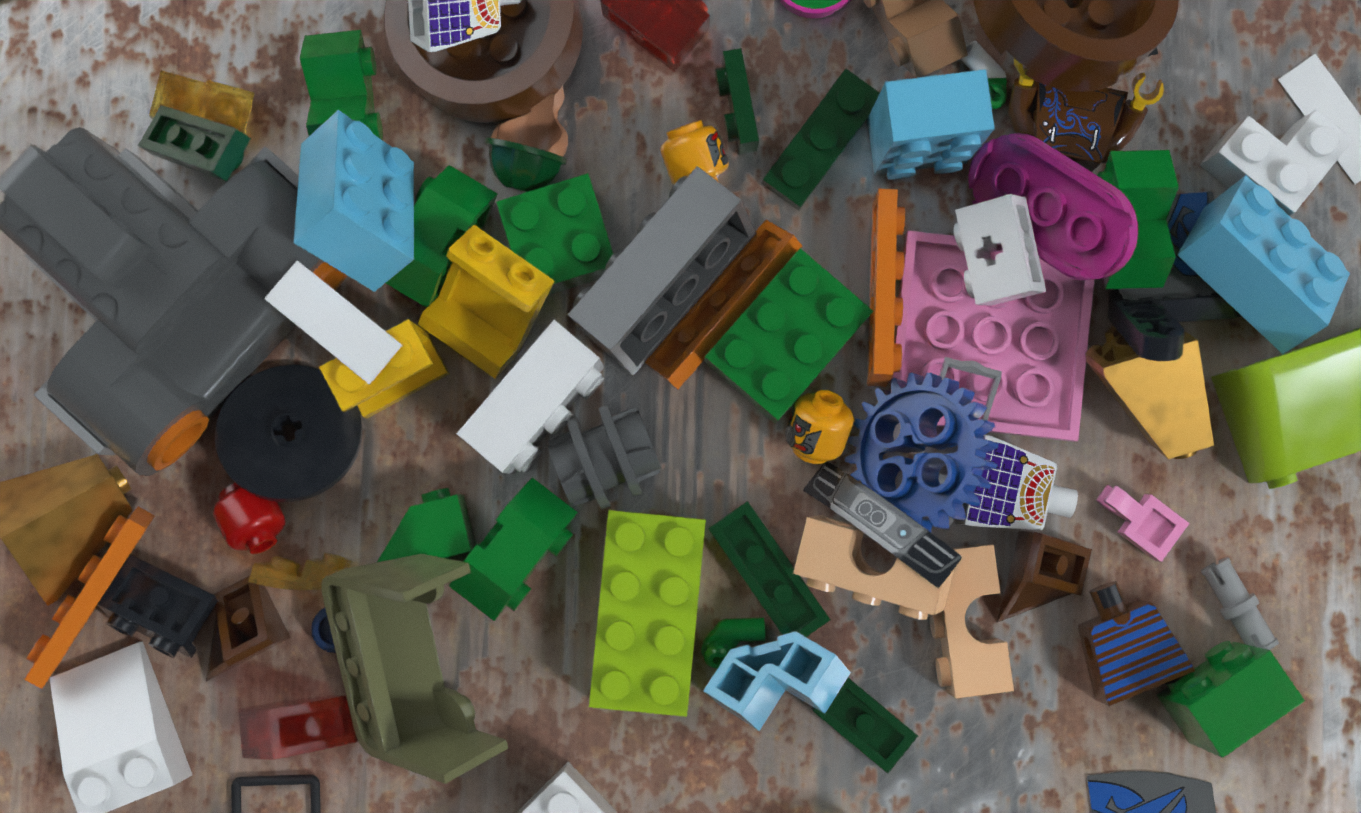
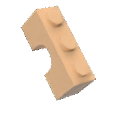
[793,515,954,620]
[929,544,1014,698]

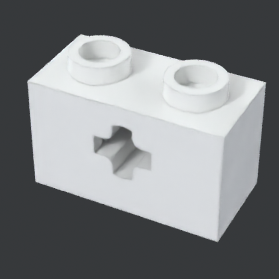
[954,194,1047,306]

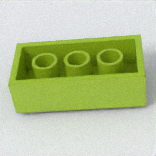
[589,510,706,717]

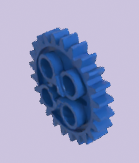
[845,372,998,532]

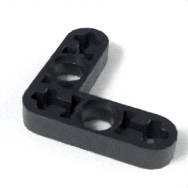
[1107,289,1241,361]

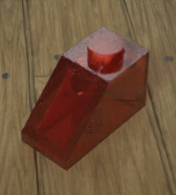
[600,0,710,72]
[238,694,358,760]

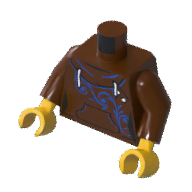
[1008,58,1164,172]

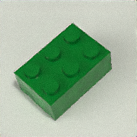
[704,248,873,424]

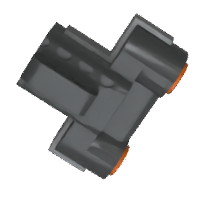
[0,127,347,476]

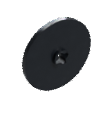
[215,365,363,502]

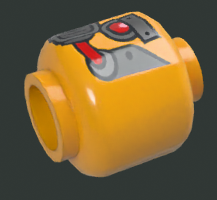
[660,119,729,185]
[785,390,854,464]

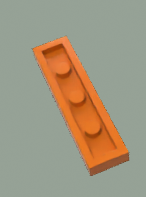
[867,188,905,387]
[645,220,802,390]
[24,506,155,689]

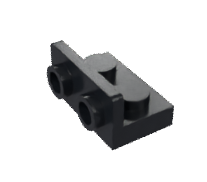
[97,554,218,658]

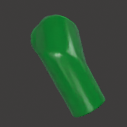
[701,617,765,669]

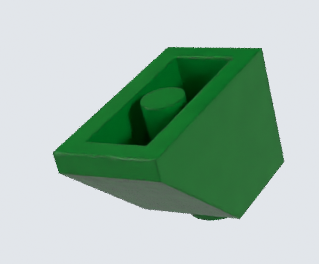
[376,488,476,563]

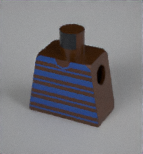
[1078,581,1195,706]

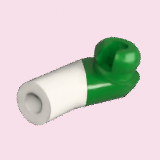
[960,41,1007,110]

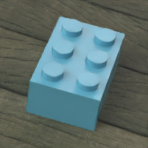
[867,69,995,180]
[294,110,414,292]
[1178,175,1350,354]

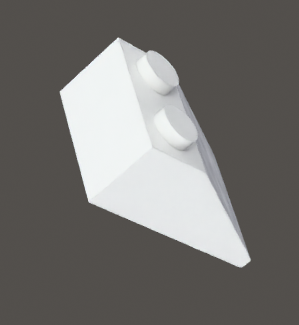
[50,641,192,813]

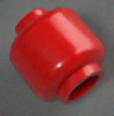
[213,483,286,554]

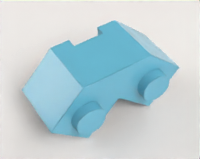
[703,631,851,731]

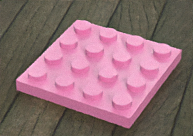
[888,231,1094,442]

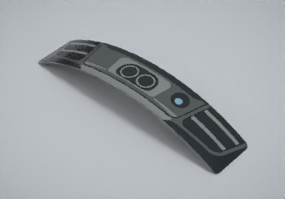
[803,462,962,588]

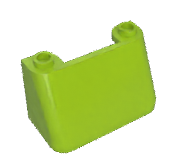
[1211,327,1361,489]

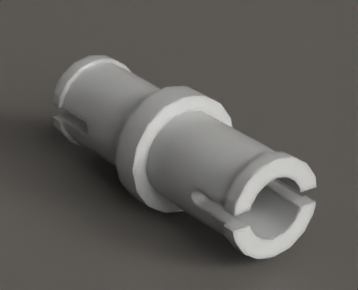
[1201,557,1279,650]

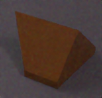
[997,531,1092,623]
[206,572,291,682]

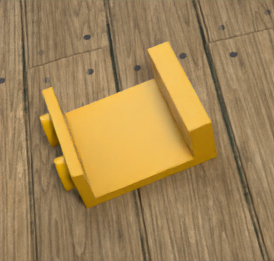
[319,319,450,418]

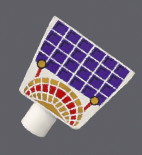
[408,0,521,52]
[956,435,1078,530]

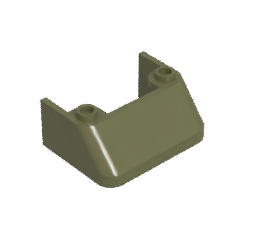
[321,554,508,784]

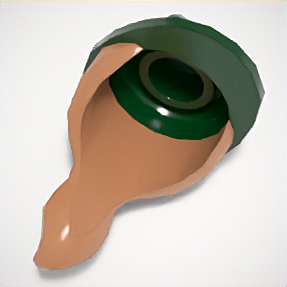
[484,86,568,192]

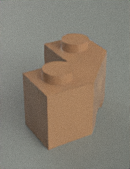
[863,0,968,78]

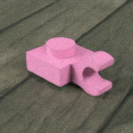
[1096,485,1190,562]

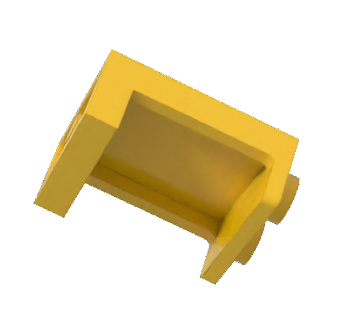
[418,225,554,379]

